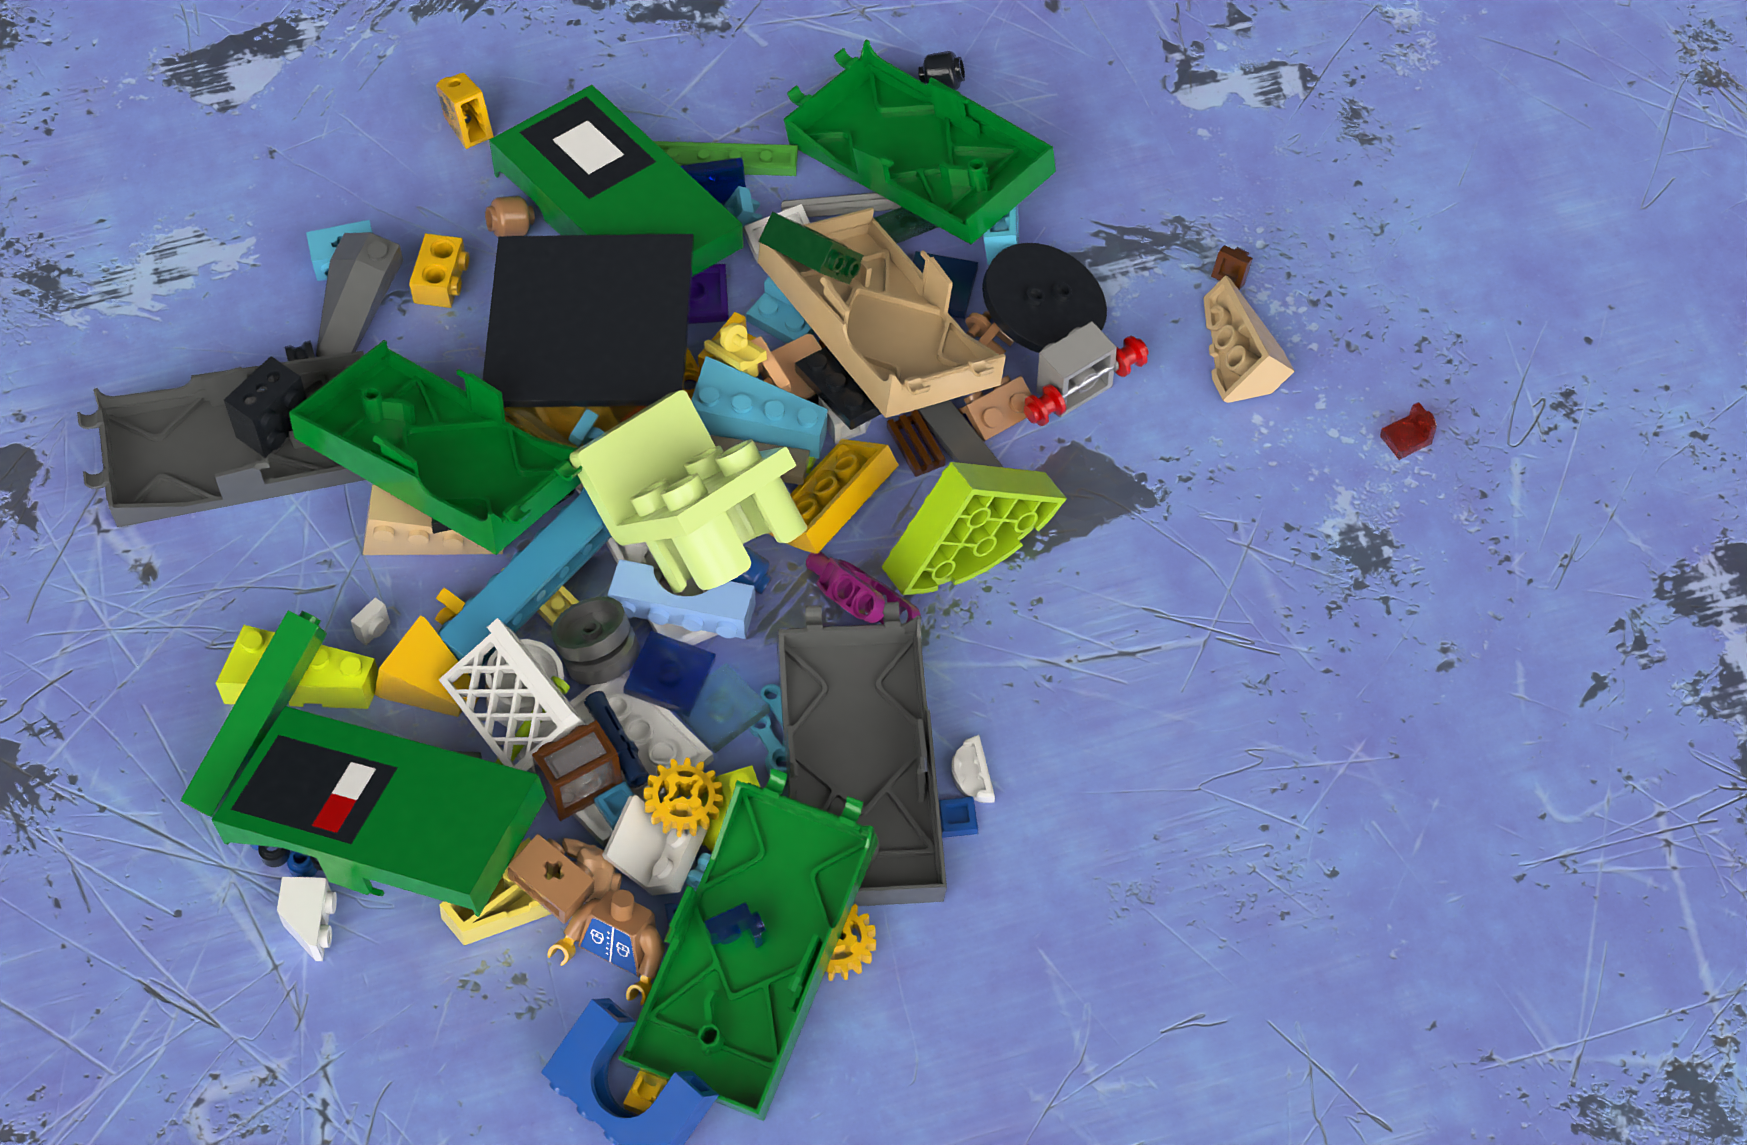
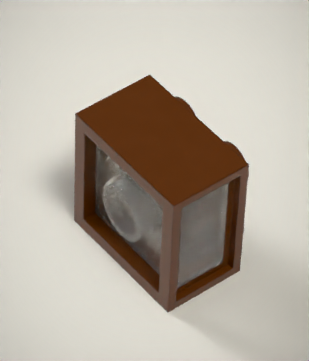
[532,720,623,821]

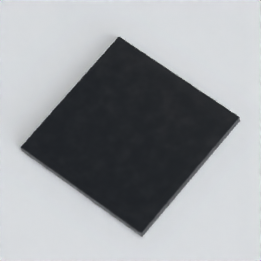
[482,234,694,408]

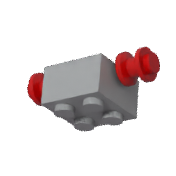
[1024,322,1149,426]

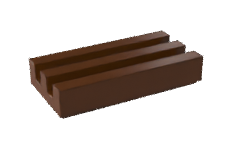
[887,409,946,477]

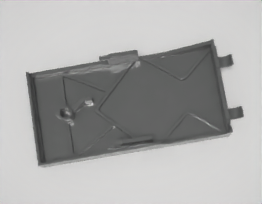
[77,351,366,527]
[777,602,947,906]

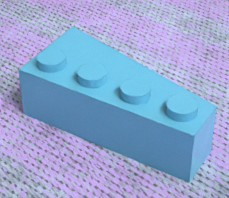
[691,356,828,459]

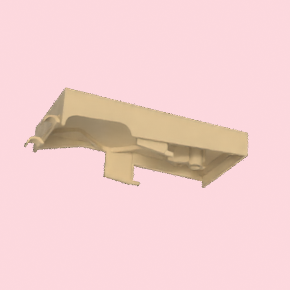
[758,207,1006,418]

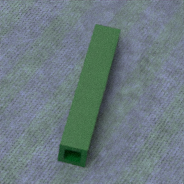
[180,610,327,818]

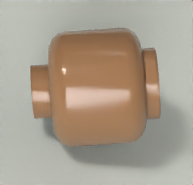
[485,196,535,237]

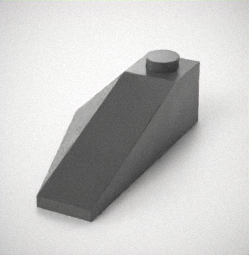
[316,232,403,357]

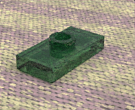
[874,207,938,244]

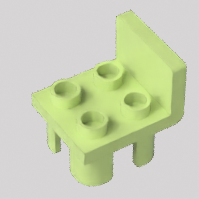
[569,390,807,593]

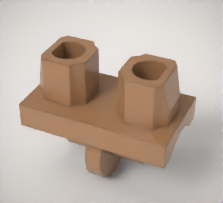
[966,311,1015,355]

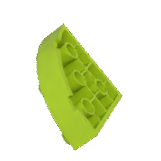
[881,462,1067,595]

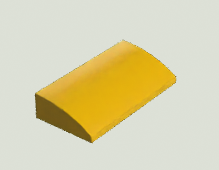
[768,439,899,554]

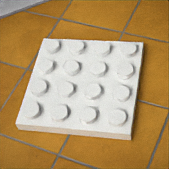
[516,670,714,848]

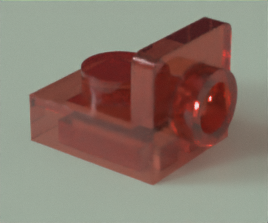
[1380,402,1437,460]

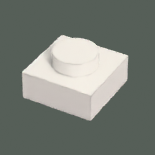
[351,597,390,645]

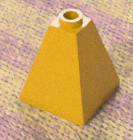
[374,615,479,717]

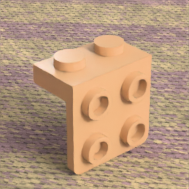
[751,334,822,399]

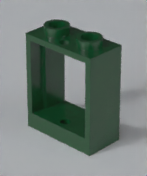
[758,212,864,285]

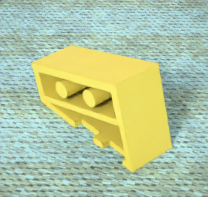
[439,837,560,946]

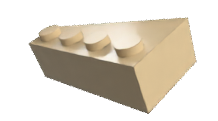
[362,485,504,555]

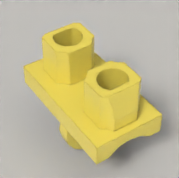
[704,323,767,377]

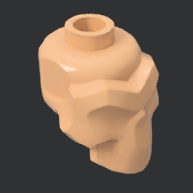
[562,838,622,903]

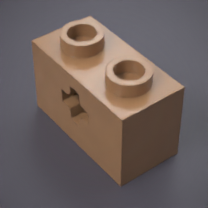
[508,834,595,924]

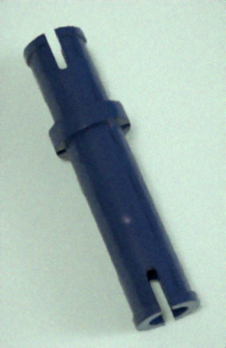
[584,691,649,788]

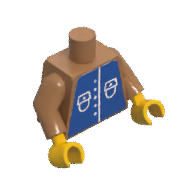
[547,890,665,1006]

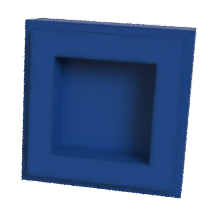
[939,796,978,838]

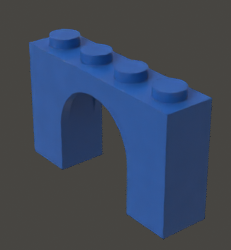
[541,998,719,1145]

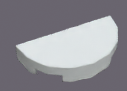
[951,735,995,803]

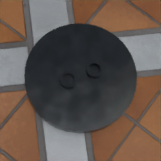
[982,243,1107,353]

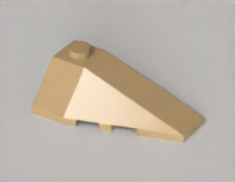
[1203,275,1295,403]

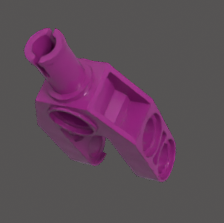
[806,552,921,624]

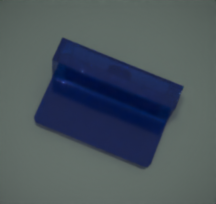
[681,157,746,206]

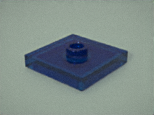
[623,631,716,717]

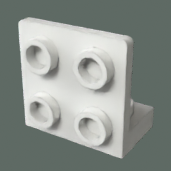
[602,795,707,896]

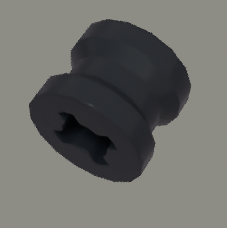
[285,340,315,361]

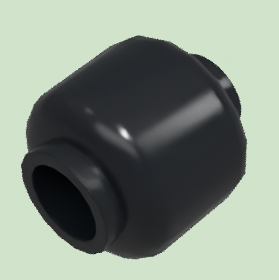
[918,51,965,90]

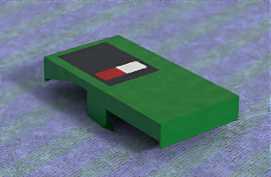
[212,706,546,917]

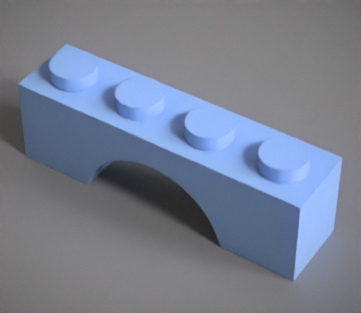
[608,559,756,639]

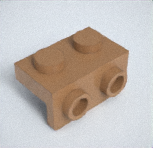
[958,375,1031,441]

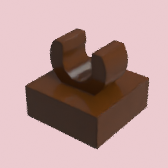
[1211,245,1253,290]

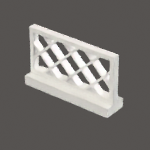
[439,618,587,771]

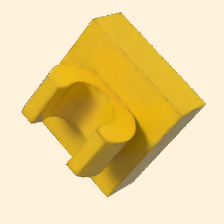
[435,587,465,625]
[623,1070,668,1115]

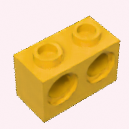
[409,233,470,308]

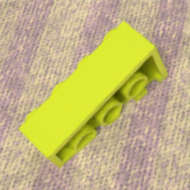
[216,625,379,709]

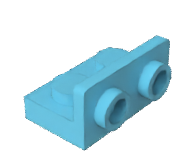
[746,277,815,343]

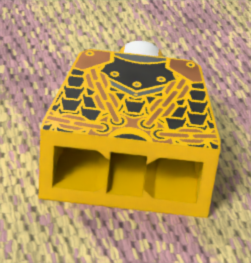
[436,73,494,149]

